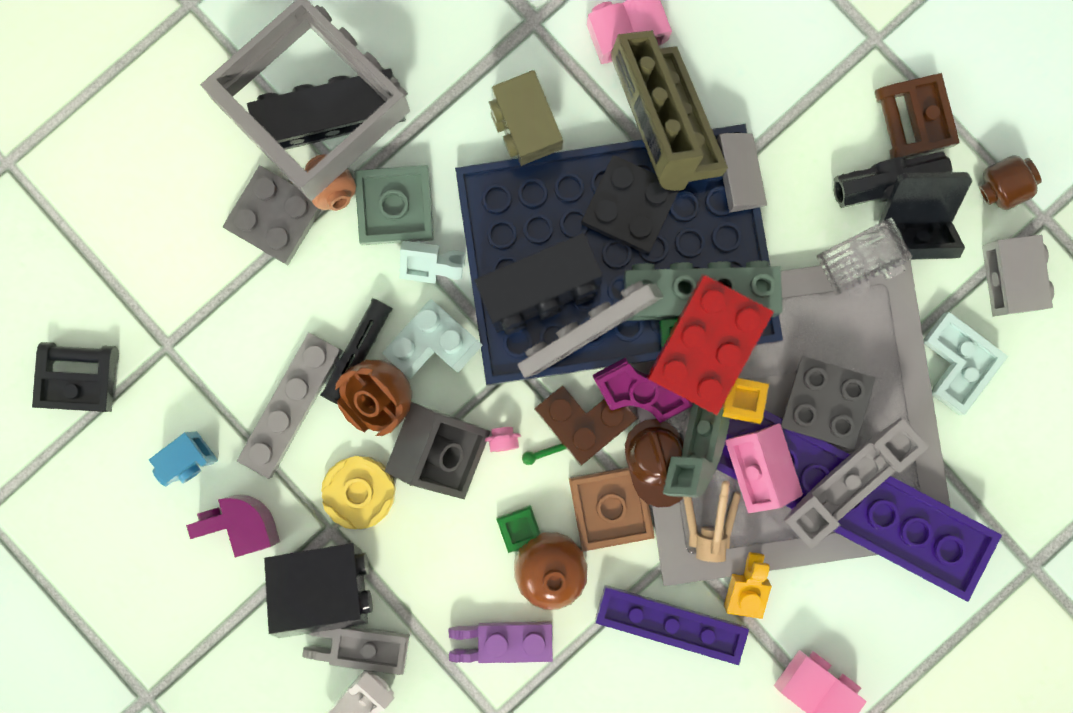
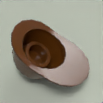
[625,419,683,508]

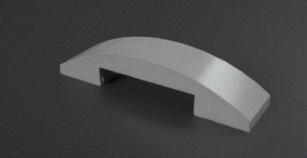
[784,418,930,550]

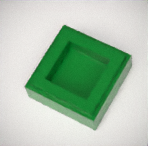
[496,505,541,554]

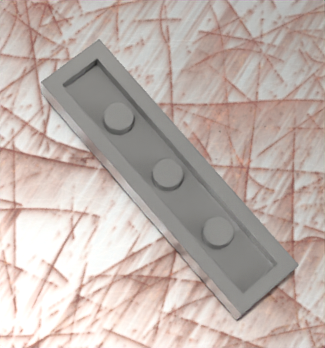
[517,281,664,378]
[237,332,343,479]

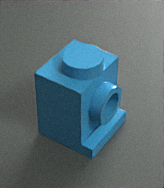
[148,431,218,487]

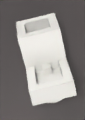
[327,670,395,713]

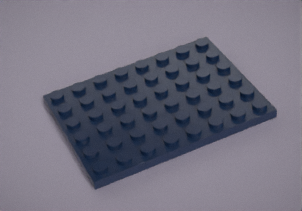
[455,124,783,386]

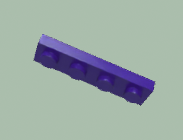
[595,585,749,666]

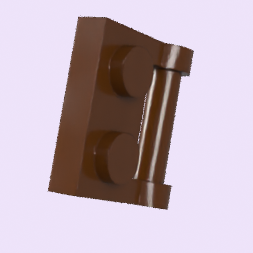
[874,73,960,159]

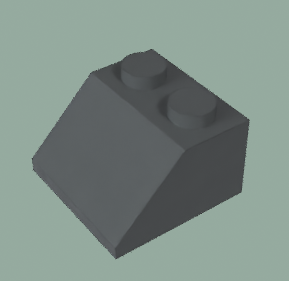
[385,402,491,500]

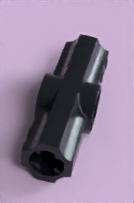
[833,151,953,208]

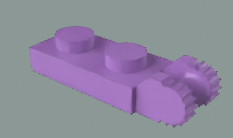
[448,621,553,663]

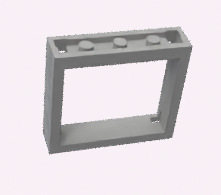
[200,0,410,201]

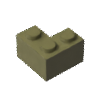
[488,70,563,166]

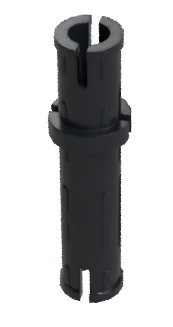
[320,298,393,405]

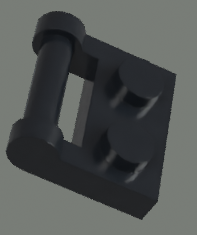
[32,342,119,412]

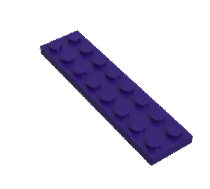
[716,409,1002,602]

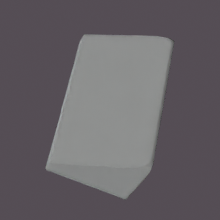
[716,133,767,213]

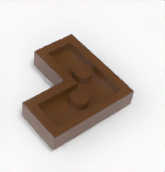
[534,385,638,466]

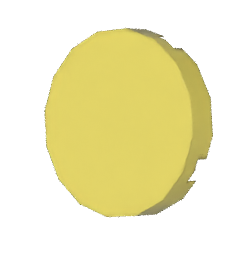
[321,456,396,529]

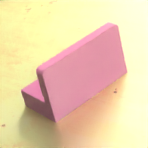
[725,423,802,513]

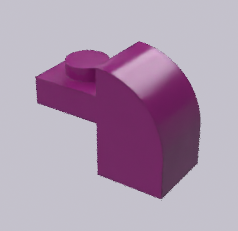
[186,495,280,558]

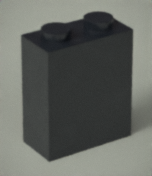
[264,543,373,638]

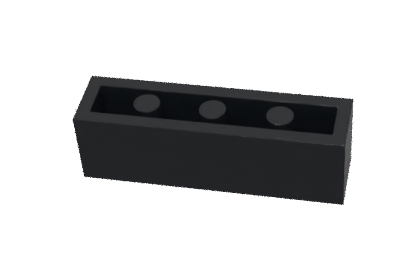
[247,67,406,150]

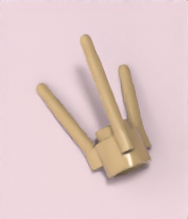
[683,481,741,562]

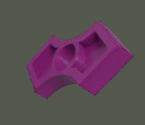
[592,358,693,423]

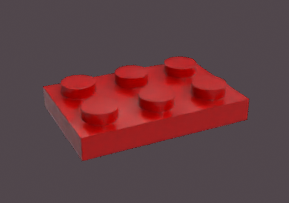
[647,274,774,415]

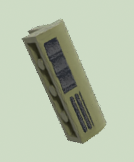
[611,30,728,191]

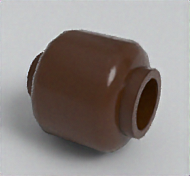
[979,155,1042,210]

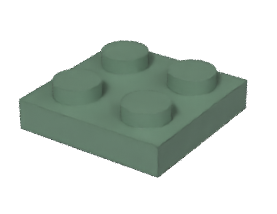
[354,165,434,245]

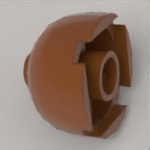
[335,360,412,436]
[514,532,588,610]

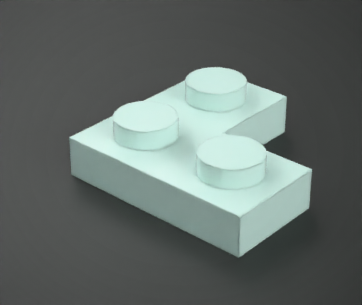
[382,299,483,379]
[924,312,1009,415]

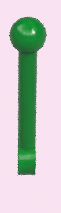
[522,443,566,466]

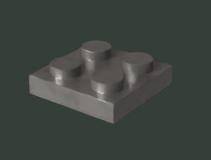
[222,165,321,265]

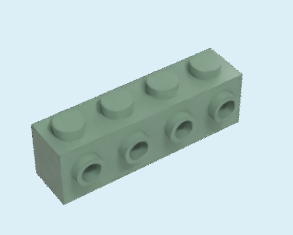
[623,261,783,321]

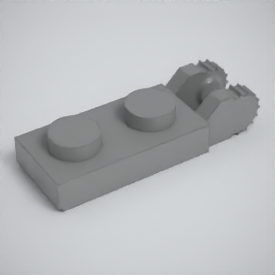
[302,626,410,675]

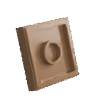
[569,467,655,552]

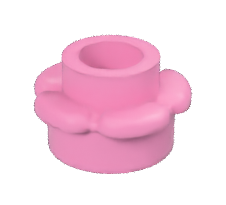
[485,427,521,452]

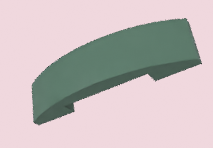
[663,403,730,498]

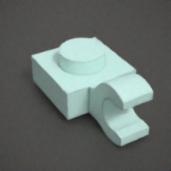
[399,241,465,284]

